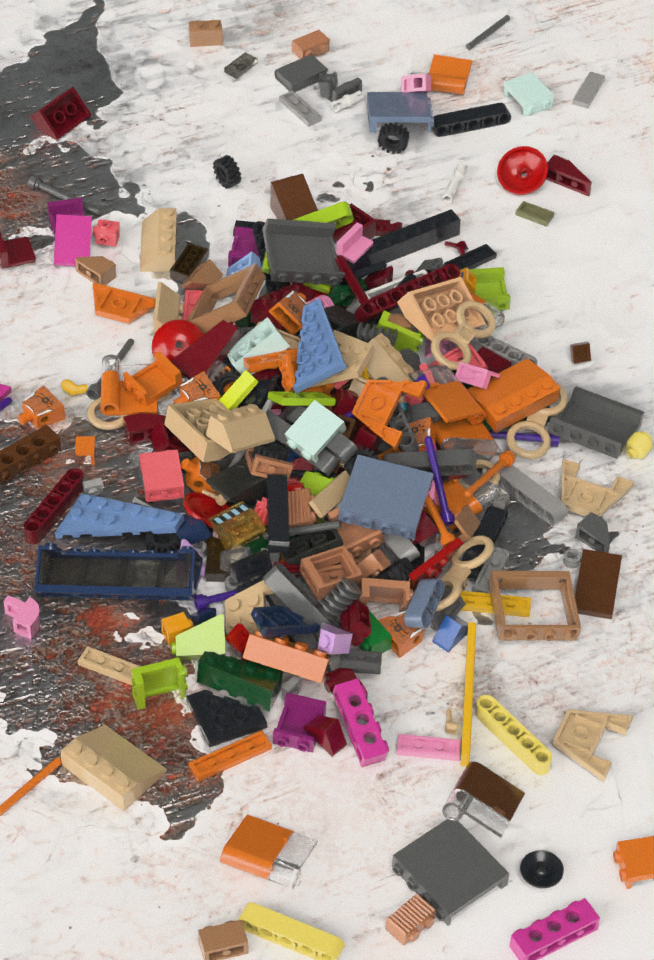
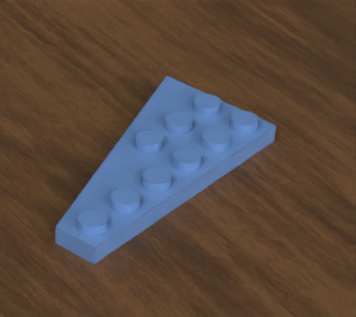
[293,298,347,394]
[54,493,185,539]

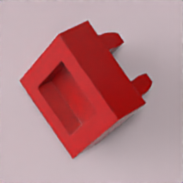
[225,623,250,653]

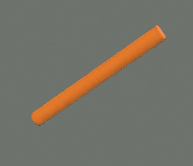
[0,757,62,816]

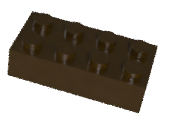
[170,243,209,283]
[206,536,232,582]

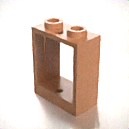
[299,545,363,601]

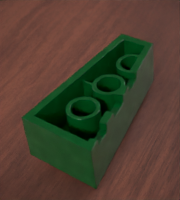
[197,651,283,712]

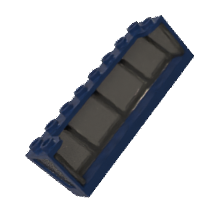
[34,543,203,601]

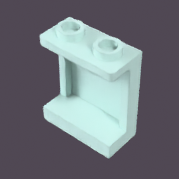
[503,72,554,117]
[285,400,346,462]

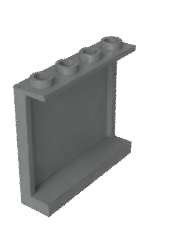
[262,218,345,285]
[548,386,644,459]
[392,815,509,926]

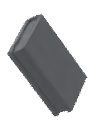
[274,54,328,92]

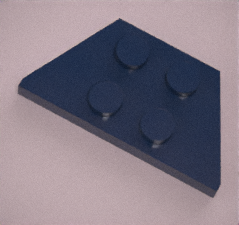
[251,606,320,637]

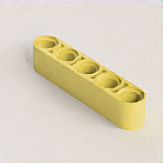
[476,695,552,775]
[238,902,345,960]

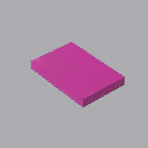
[54,214,92,267]

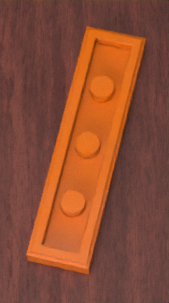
[188,730,272,782]

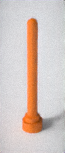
[464,451,516,498]
[425,493,456,548]

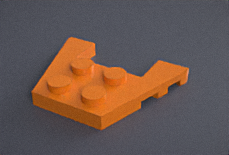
[352,380,428,450]

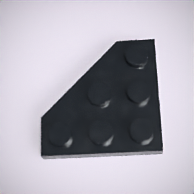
[186,690,267,747]

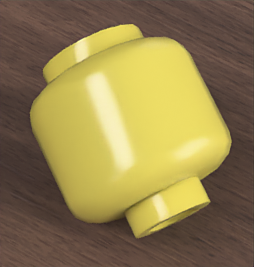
[626,431,653,459]

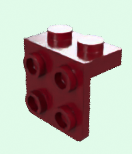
[0,232,36,269]

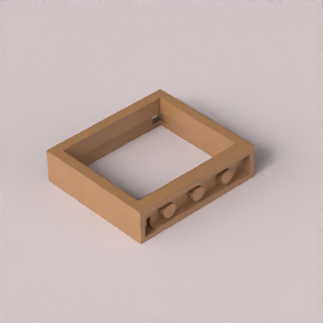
[187,263,266,334]
[488,571,581,641]

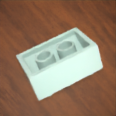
[227,317,290,375]

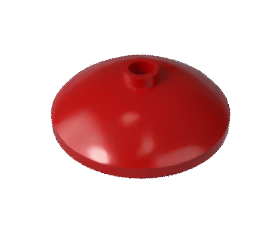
[497,146,548,195]
[152,320,204,362]
[183,492,239,530]

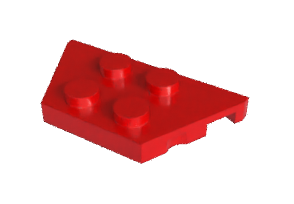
[408,538,464,592]

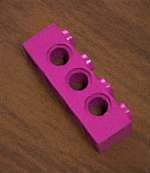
[332,678,389,767]
[510,898,600,960]

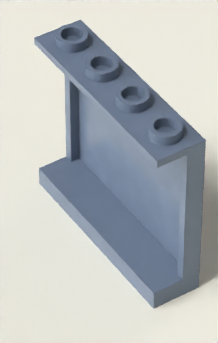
[367,92,434,133]
[338,455,434,540]

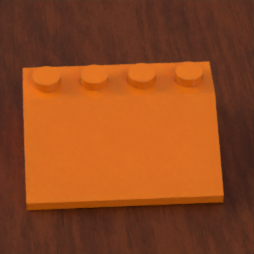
[467,358,560,433]

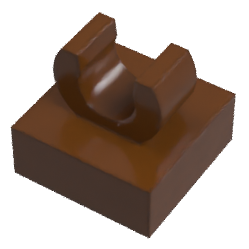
[570,342,591,364]

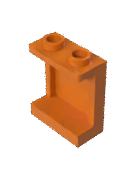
[123,351,183,406]
[279,353,334,395]
[613,836,654,889]

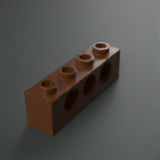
[0,425,61,485]

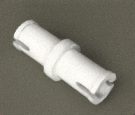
[331,91,364,112]

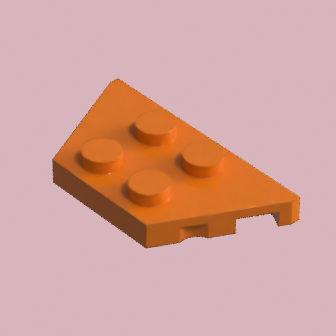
[93,283,156,324]

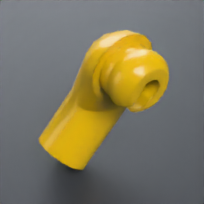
[61,379,88,396]

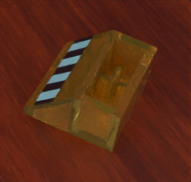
[208,501,266,553]

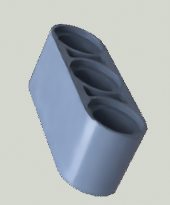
[404,579,445,628]

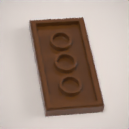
[575,549,622,619]

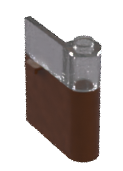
[442,762,525,838]

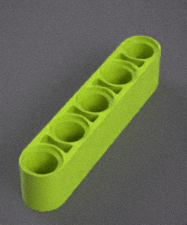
[294,202,354,229]

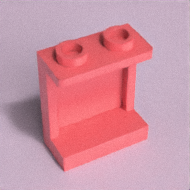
[139,450,184,502]

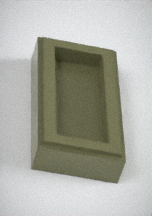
[515,201,554,227]

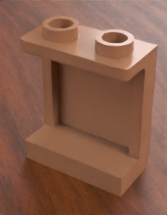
[245,447,293,483]
[328,507,385,557]
[357,578,413,612]

